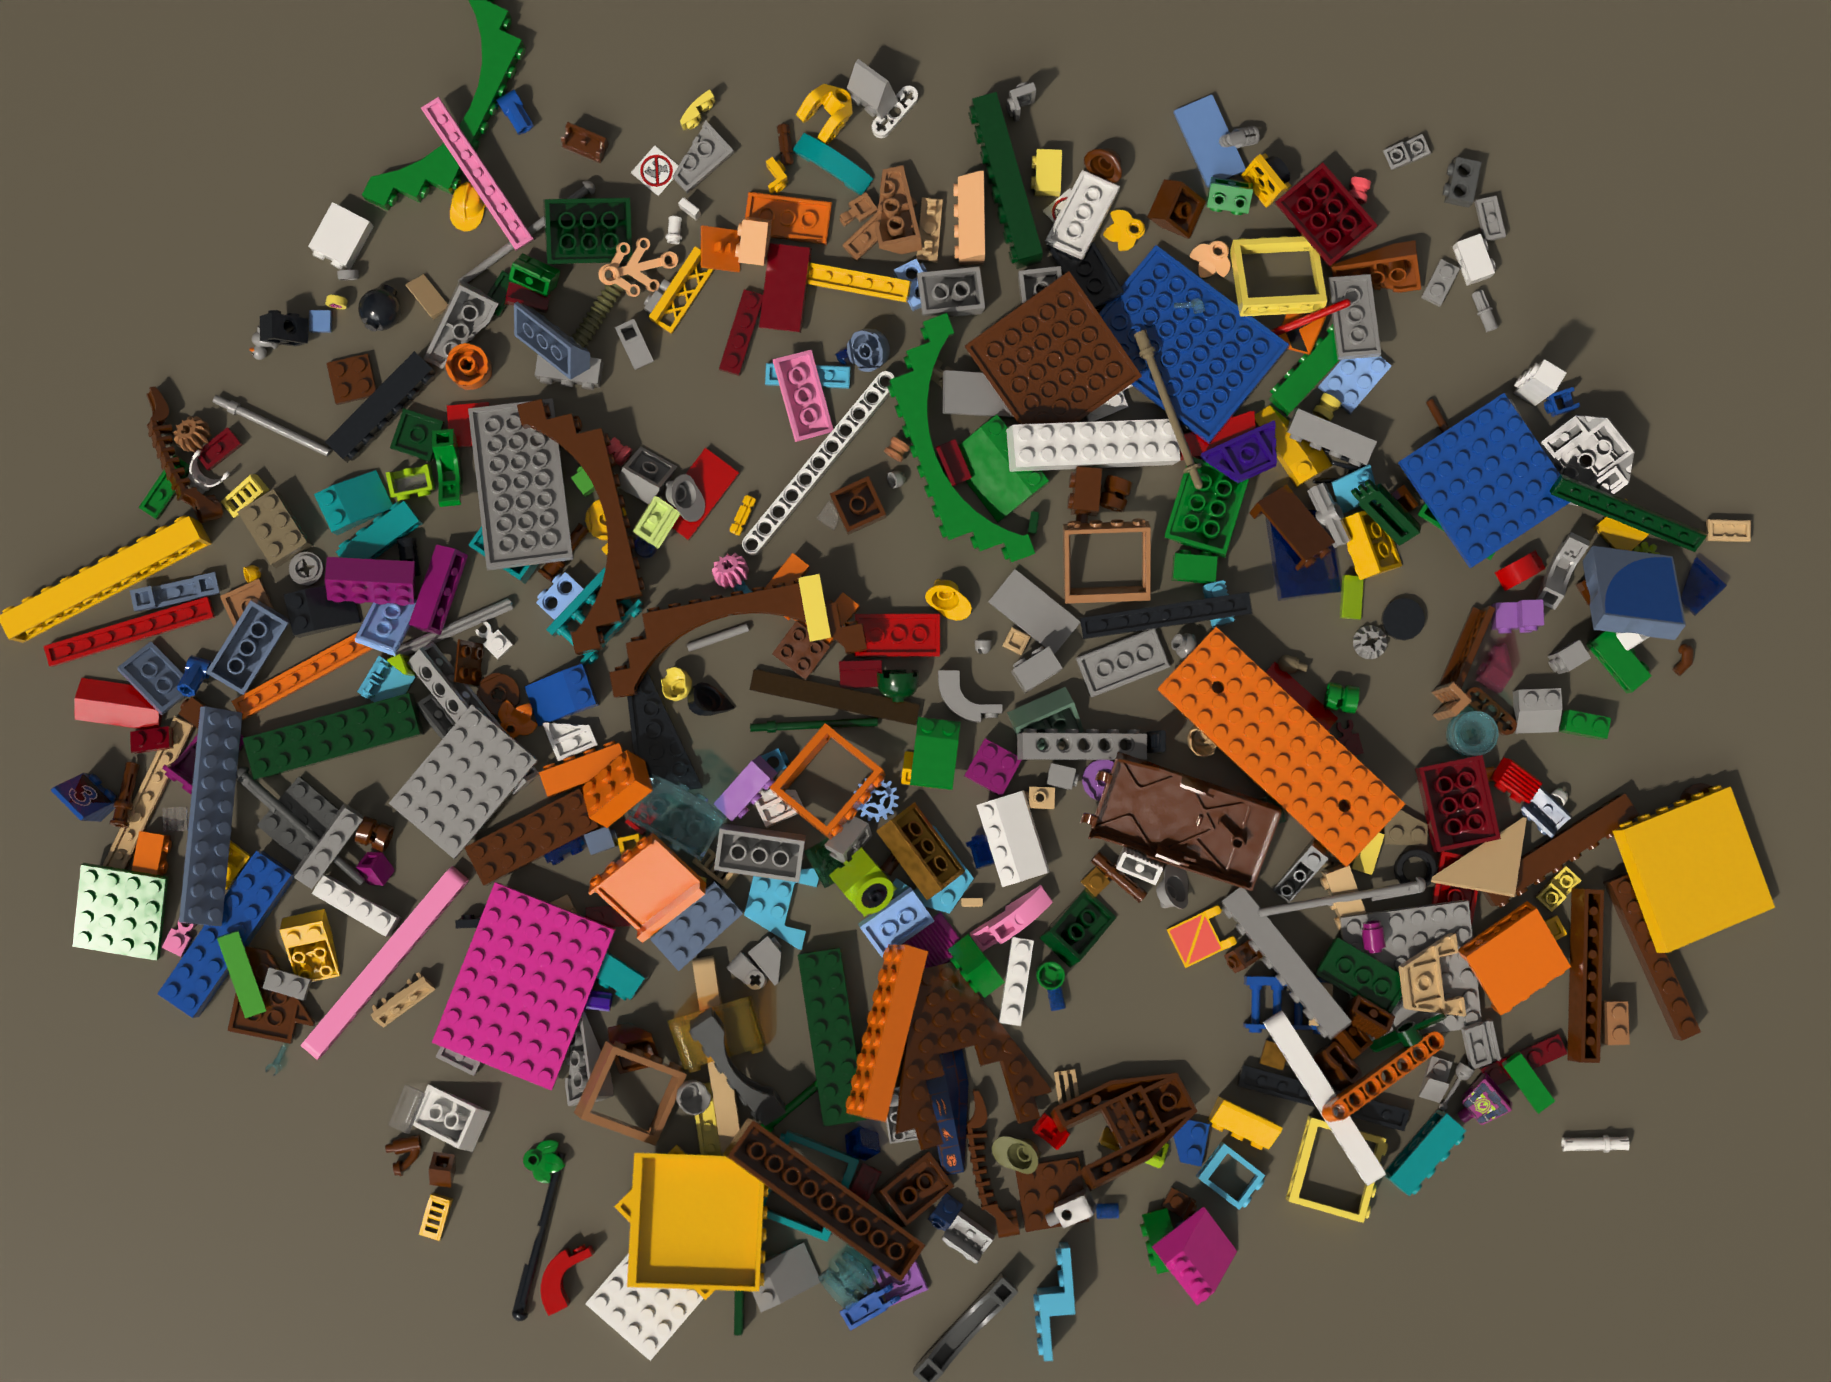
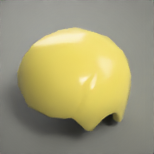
[661,666,692,701]

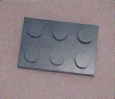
[117,642,186,715]

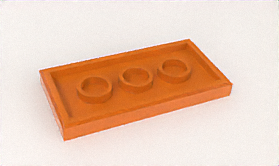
[745,192,832,245]

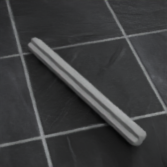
[396,598,514,656]

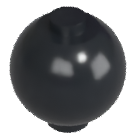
[358,285,401,332]

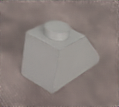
[748,936,782,986]

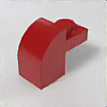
[1495,550,1546,591]

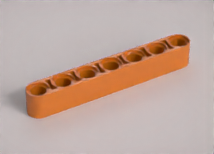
[1322,1031,1444,1122]

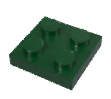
[390,408,445,462]

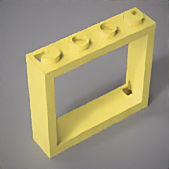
[1230,235,1327,317]
[1286,1116,1388,1223]

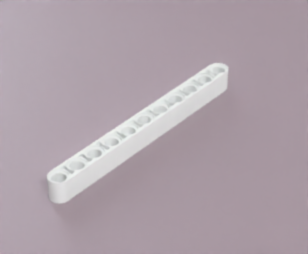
[742,371,895,556]

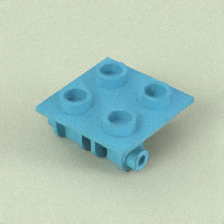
[1331,464,1377,514]
[357,656,415,702]

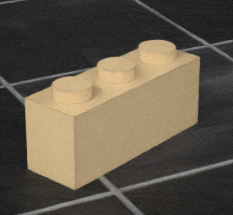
[1320,864,1366,930]

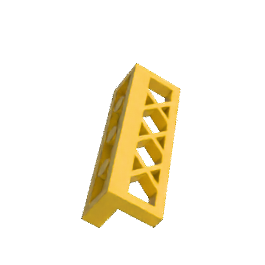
[649,246,715,334]

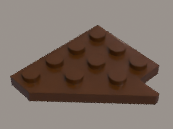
[227,946,315,1044]

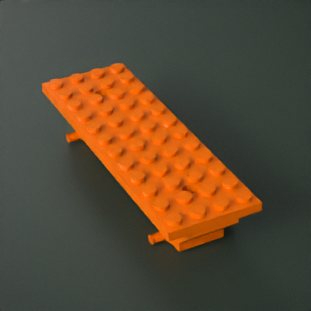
[1157,627,1405,867]

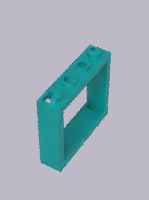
[763,1130,860,1242]

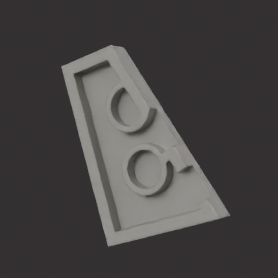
[672,120,734,194]

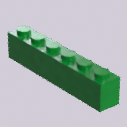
[1268,324,1339,416]

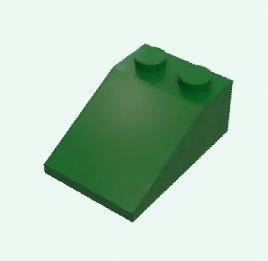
[910,717,961,790]

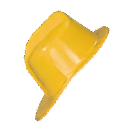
[450,182,485,231]
[925,579,972,621]

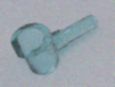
[1174,298,1205,313]
[265,1045,287,1076]

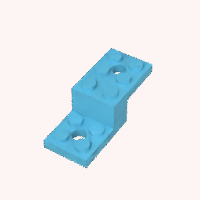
[1033,1242,1075,1361]

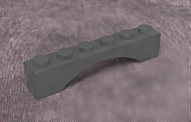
[689,1007,786,1126]
[913,1273,1018,1382]

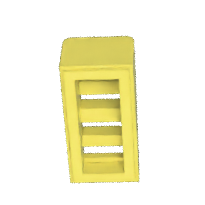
[221,474,269,518]

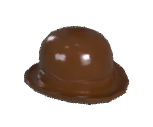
[1084,148,1122,183]

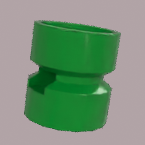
[1324,682,1360,714]
[1036,961,1065,990]

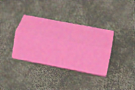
[773,350,833,442]

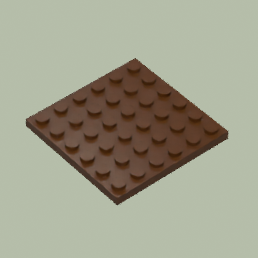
[964,271,1142,424]

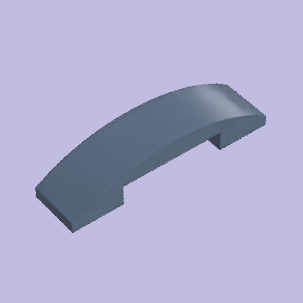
[130,572,220,611]

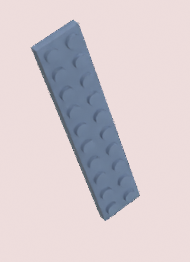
[179,706,242,926]

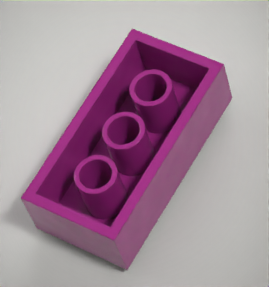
[325,557,416,606]

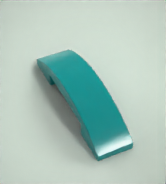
[792,133,873,195]

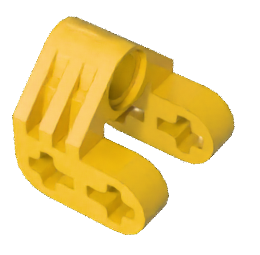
[796,84,853,145]

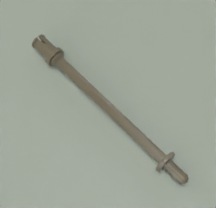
[1134,330,1203,489]

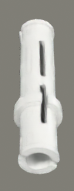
[1561,1135,1630,1152]

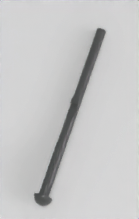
[236,767,366,885]

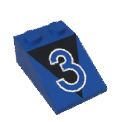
[51,773,117,822]

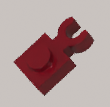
[1336,719,1364,756]

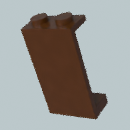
[1249,484,1335,571]

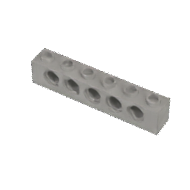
[1017,729,1147,760]

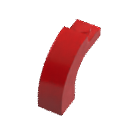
[541,1244,595,1316]

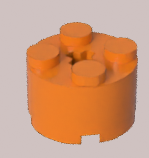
[445,343,492,390]

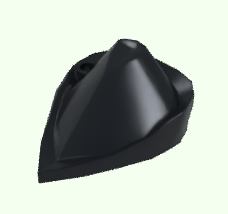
[687,682,735,716]

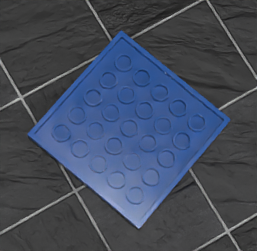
[1398,393,1570,568]

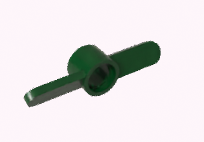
[1370,1013,1446,1052]

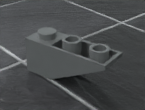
[1273,838,1331,903]

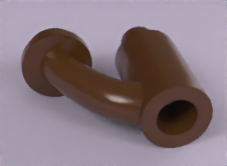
[385,1135,422,1176]

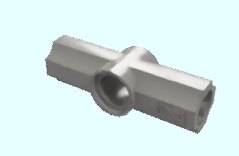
[1308,483,1352,548]

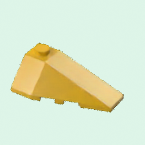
[1255,405,1332,488]

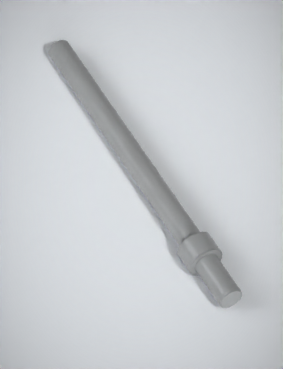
[213,395,331,456]

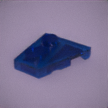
[1681,557,1727,616]

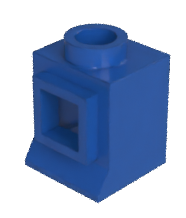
[1544,387,1580,418]

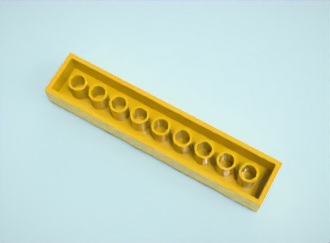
[0,515,212,643]

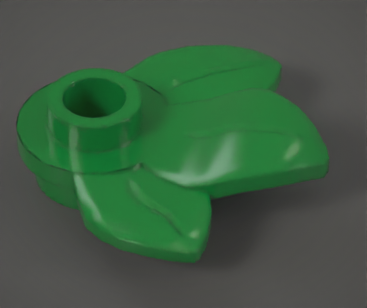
[523,1140,565,1183]

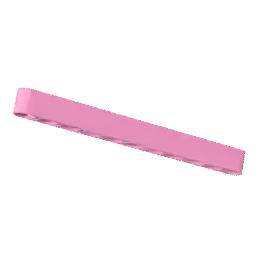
[301,866,469,1060]

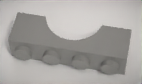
[293,803,363,889]

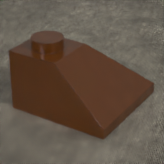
[608,1023,659,1074]

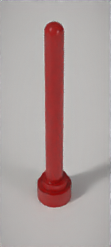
[1271,299,1351,336]

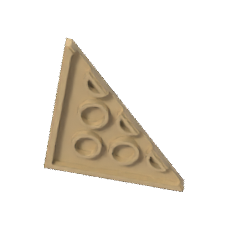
[1431,817,1527,897]

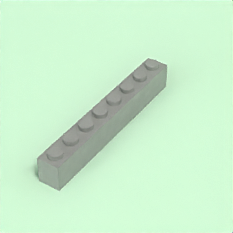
[1222,887,1352,1040]

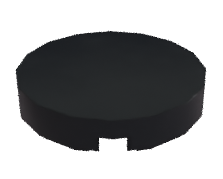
[1381,598,1425,641]

